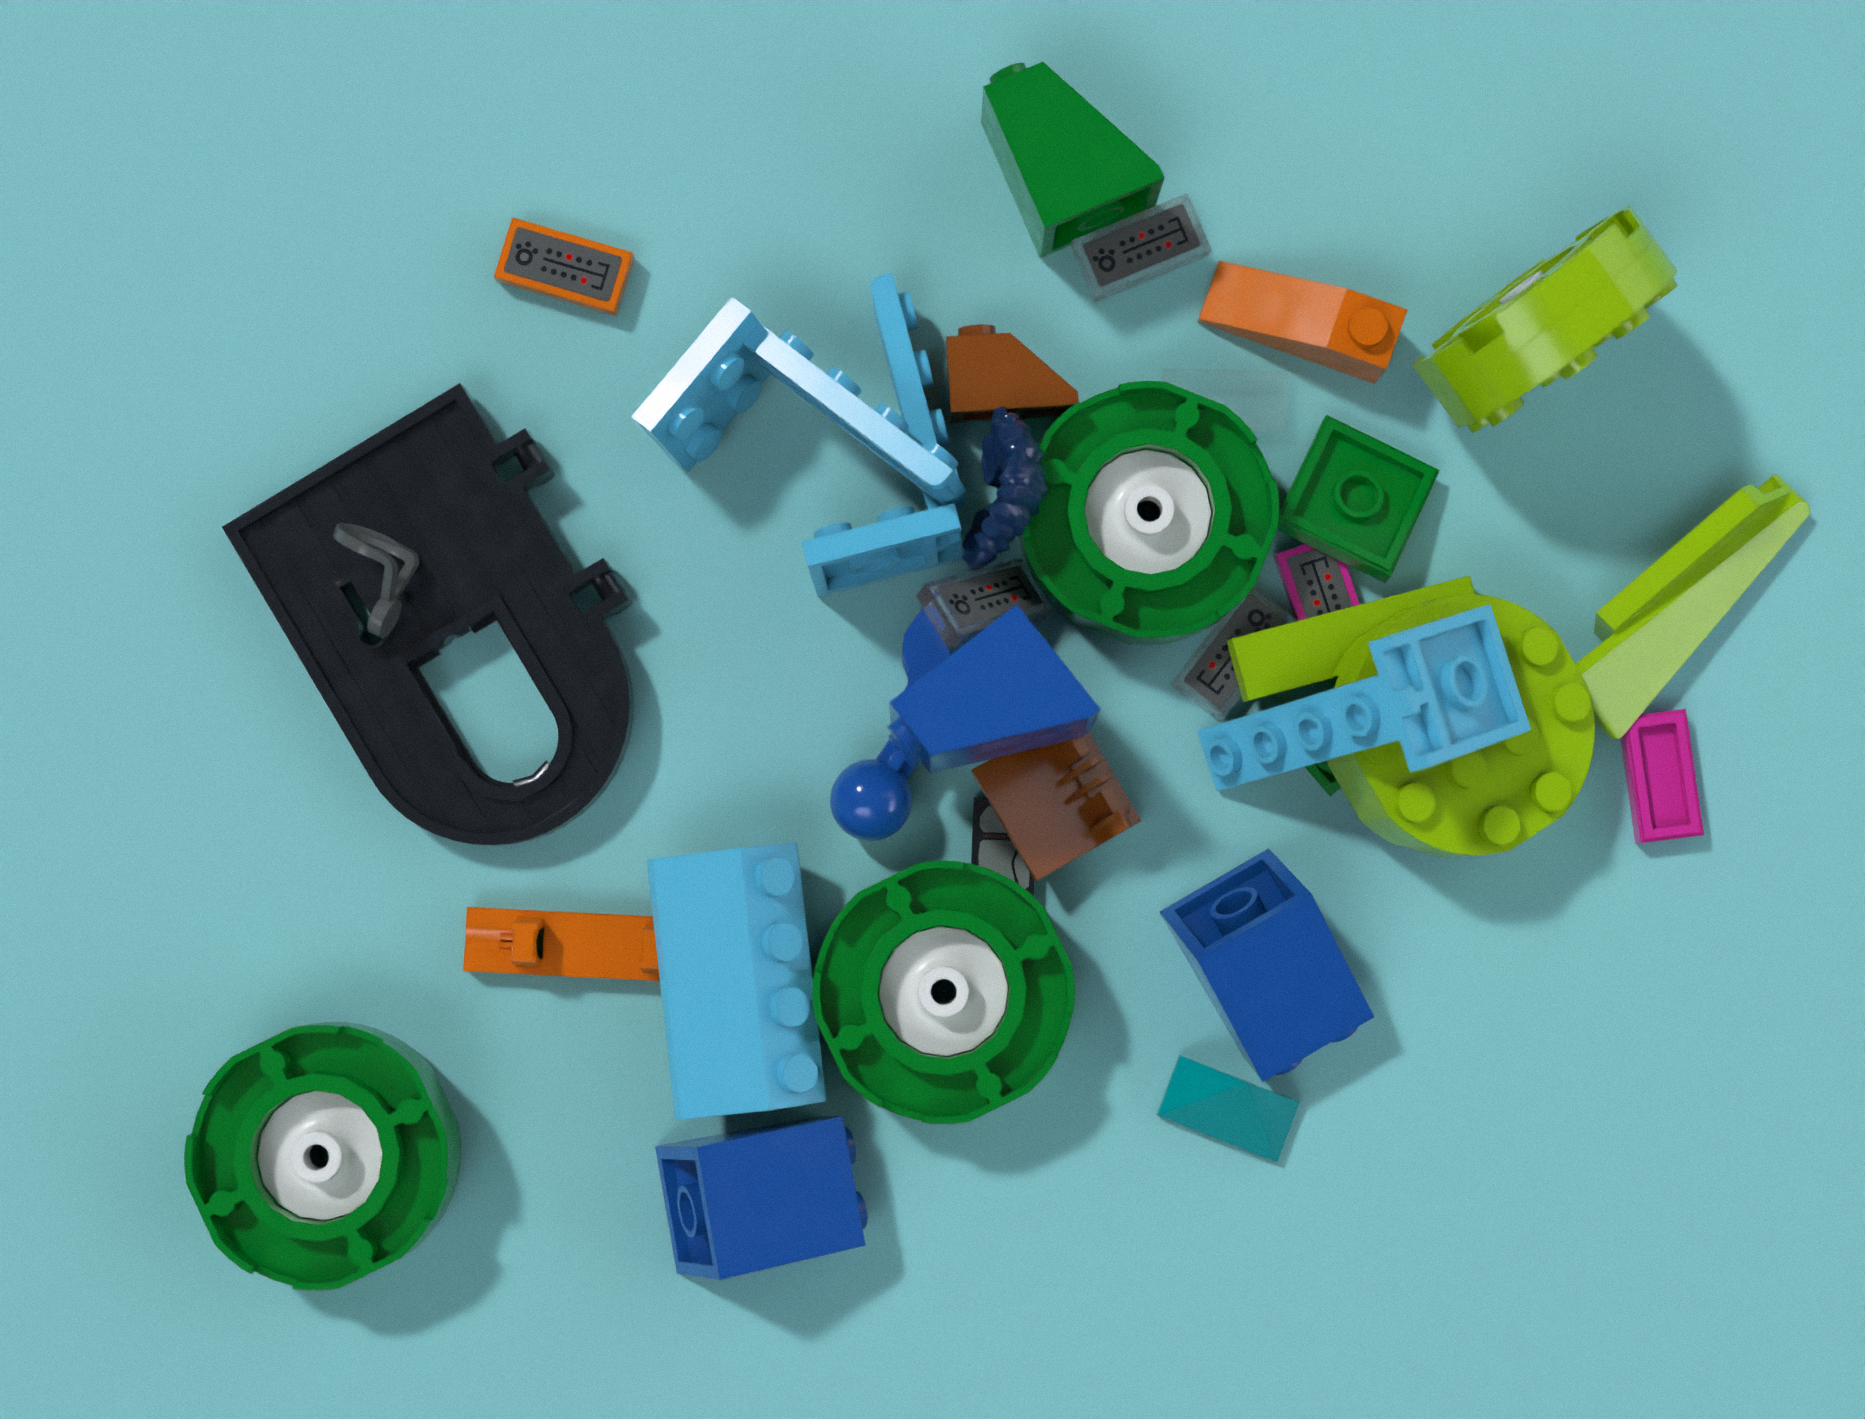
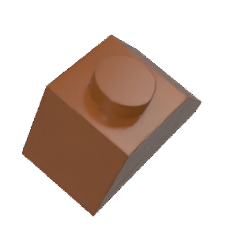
[946,324,1079,423]

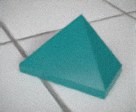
[1157,1055,1300,1162]

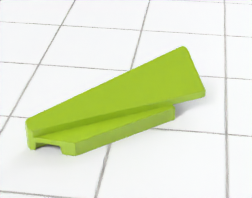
[1575,474,1810,740]

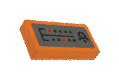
[494,217,635,317]

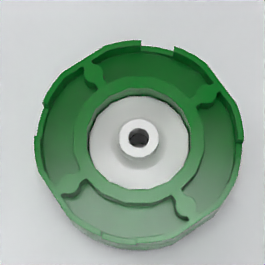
[1019,381,1279,645]
[813,861,1075,1124]
[184,1022,461,1291]

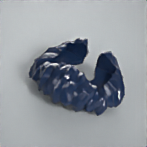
[962,406,1049,571]

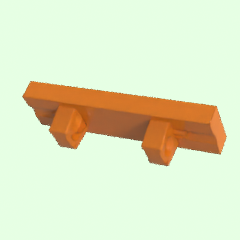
[463,907,660,981]

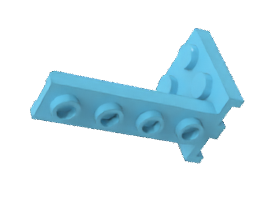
[802,273,965,597]
[632,297,966,505]
[1197,604,1531,791]

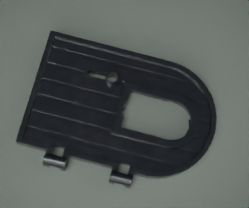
[222,383,634,845]

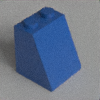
[887,604,1101,773]
[1160,849,1374,1082]
[655,1116,867,1280]

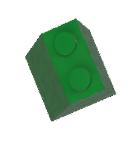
[981,62,1165,258]

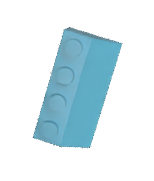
[647,842,827,1120]

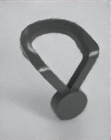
[333,522,419,638]

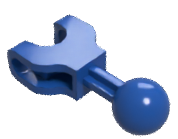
[830,589,956,841]

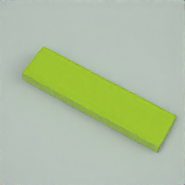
[1226,575,1475,702]

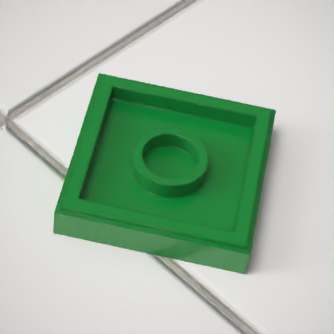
[1277,415,1440,583]

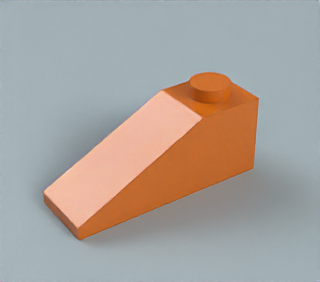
[1197,261,1408,384]

